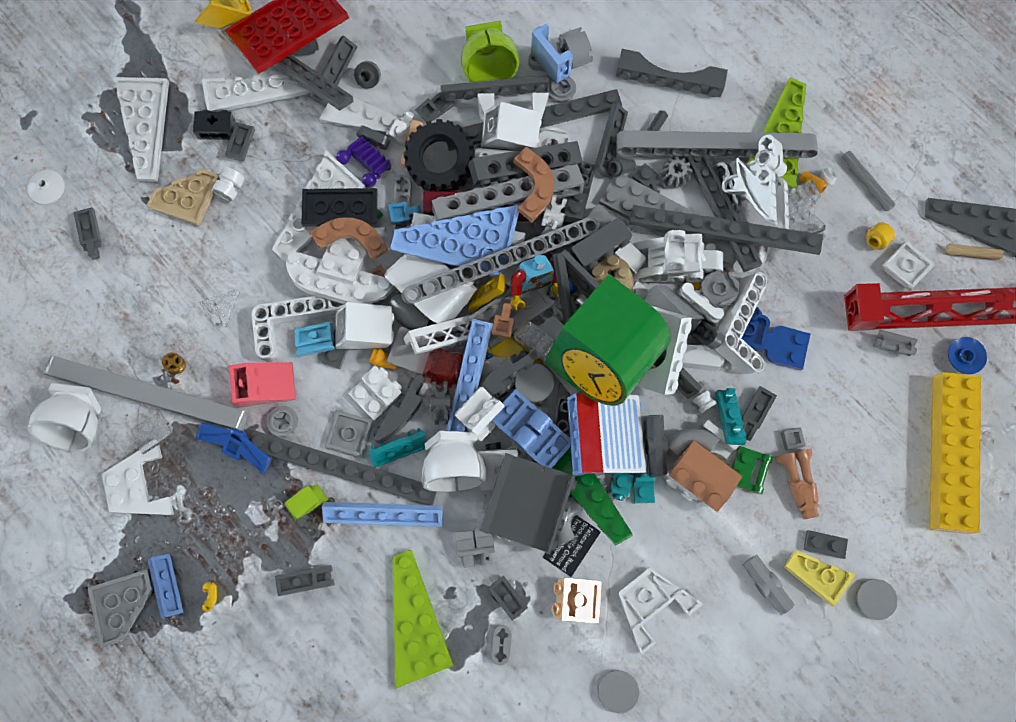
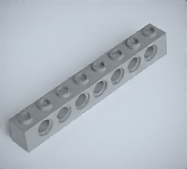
[432,164,585,221]

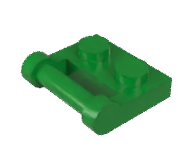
[732,446,773,495]

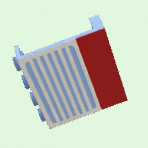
[567,393,647,476]

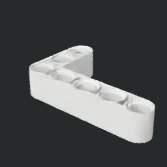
[715,272,767,374]
[252,296,344,362]

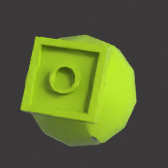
[461,20,520,82]

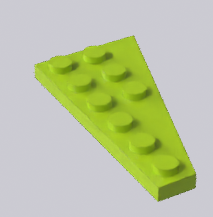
[748,77,806,192]
[393,549,453,689]

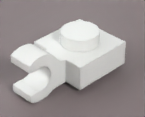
[385,110,414,145]

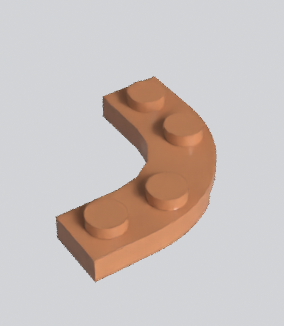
[513,146,554,222]
[309,218,389,261]

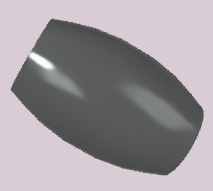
[388,292,435,330]

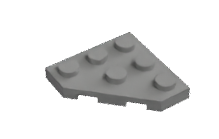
[88,569,154,648]

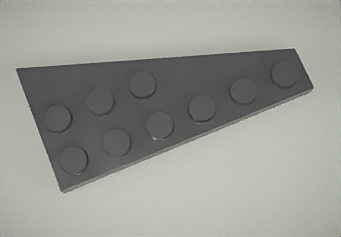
[925,198,1016,258]

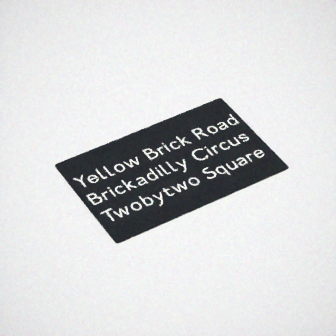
[543,515,601,577]

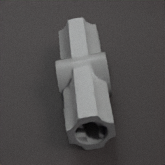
[743,555,795,615]

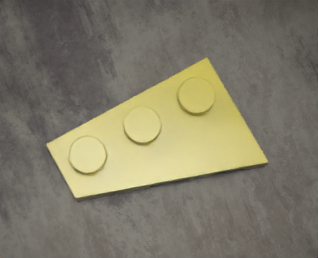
[783,551,856,606]

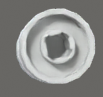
[211,167,245,202]

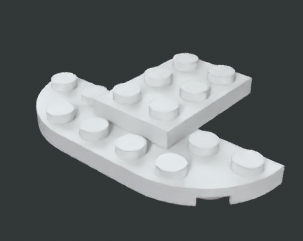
[286,238,395,304]

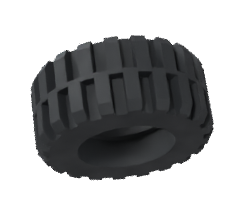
[403,119,475,192]

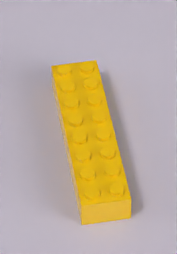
[929,372,981,534]

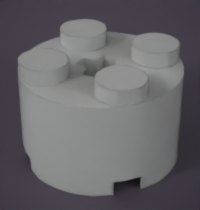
[556,27,593,70]

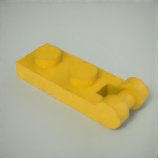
[468,273,506,313]

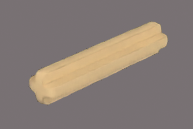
[945,244,1003,260]

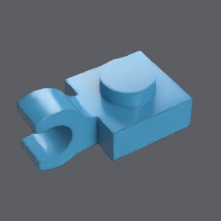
[388,202,422,224]

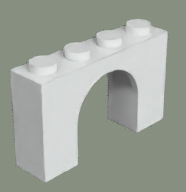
[677,288,728,371]
[637,306,692,395]

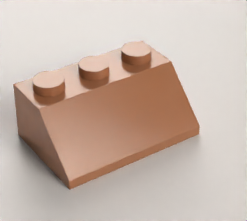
[669,440,742,512]

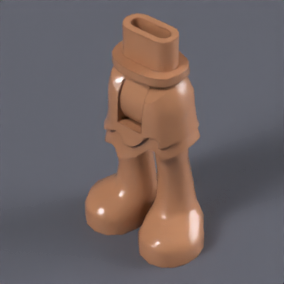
[775,448,819,520]

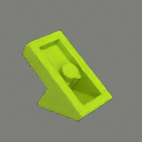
[285,484,329,520]

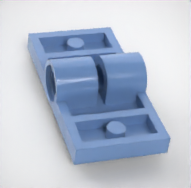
[491,389,571,468]

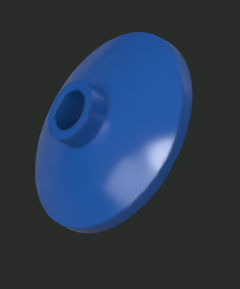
[948,337,987,374]

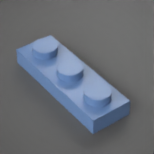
[148,554,183,619]

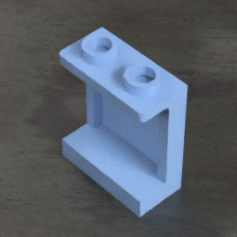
[531,24,573,84]

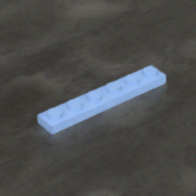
[446,319,493,432]
[322,502,443,527]

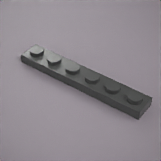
[273,55,354,111]
[440,75,549,101]

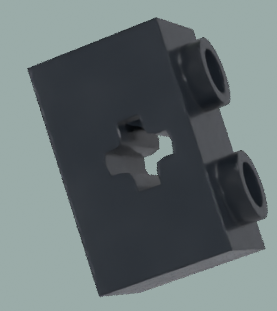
[193,110,236,140]

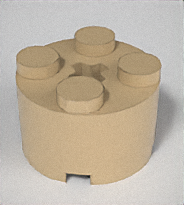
[592,255,634,291]

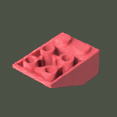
[229,362,296,408]

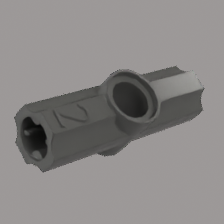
[644,415,668,476]

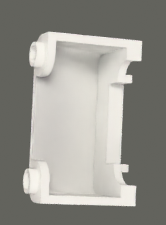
[384,254,477,323]

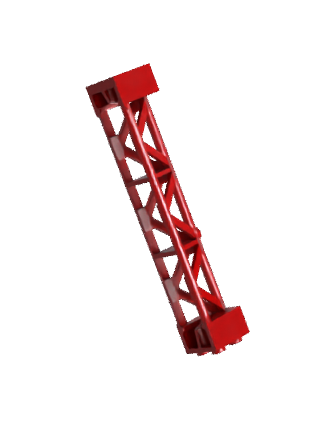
[844,283,1016,331]

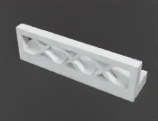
[403,315,471,354]

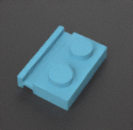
[295,322,335,357]

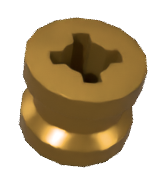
[162,352,186,374]

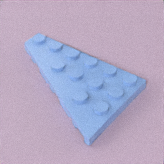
[390,204,520,277]

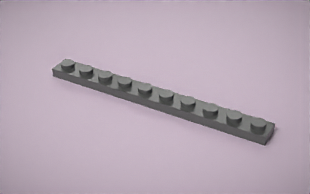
[446,89,622,151]
[630,205,823,255]
[553,250,702,399]
[249,430,437,505]

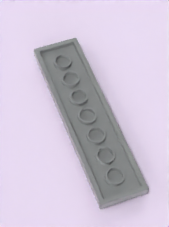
[599,175,737,273]

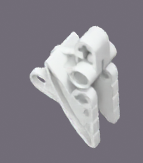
[722,135,789,229]
[632,230,723,283]

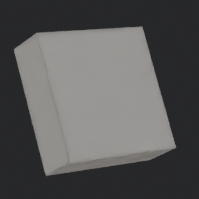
[781,427,806,451]

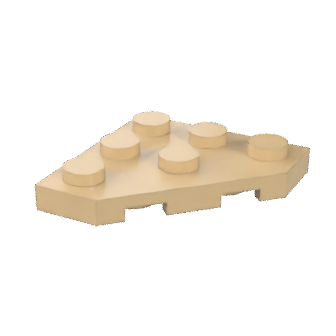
[146,169,220,226]

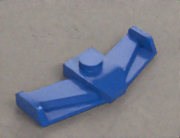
[195,422,272,474]

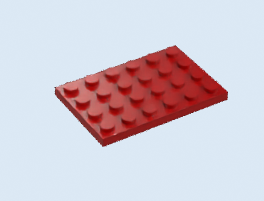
[225,0,349,74]

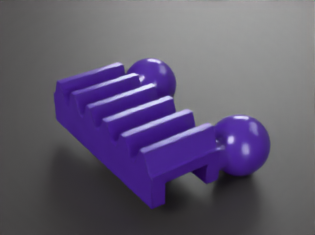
[336,136,391,188]

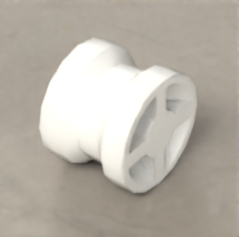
[692,390,717,414]

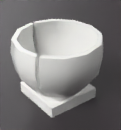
[28,383,101,452]
[421,431,486,492]

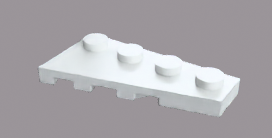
[319,97,400,135]

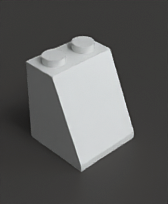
[481,102,541,151]
[335,302,394,349]

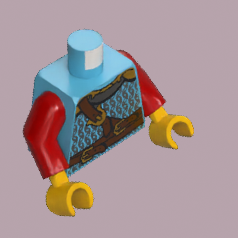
[510,255,559,311]

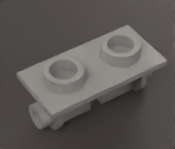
[873,330,918,356]

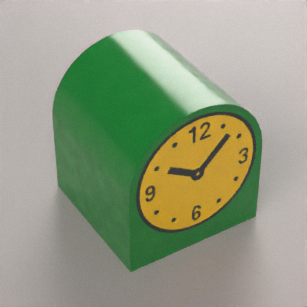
[544,274,670,406]

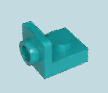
[609,473,634,501]
[633,474,655,504]

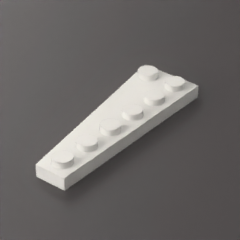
[202,74,311,111]

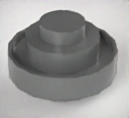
[354,61,381,89]

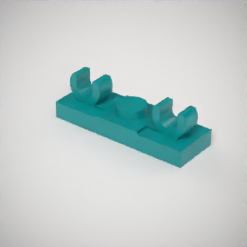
[715,388,747,446]
[368,428,428,468]

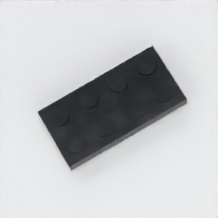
[301,188,378,227]

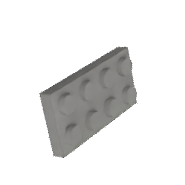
[468,289,553,349]

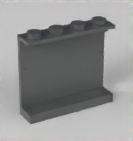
[480,453,577,554]

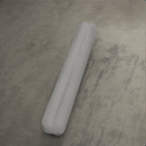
[842,151,896,211]

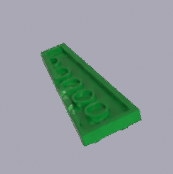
[552,446,633,546]

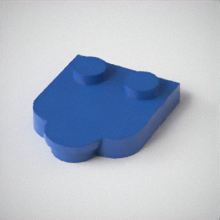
[741,307,770,353]
[764,326,811,371]

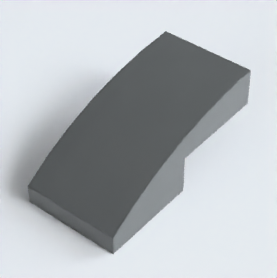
[415,92,456,122]

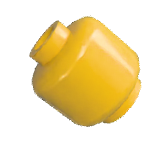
[866,222,895,250]

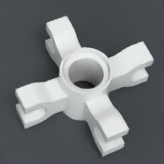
[540,195,568,243]

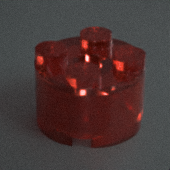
[422,348,464,388]

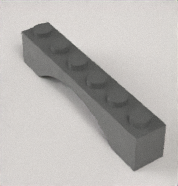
[616,49,728,98]

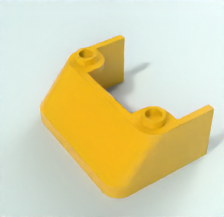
[195,0,252,29]

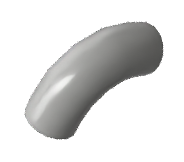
[668,428,721,456]
[556,495,583,547]

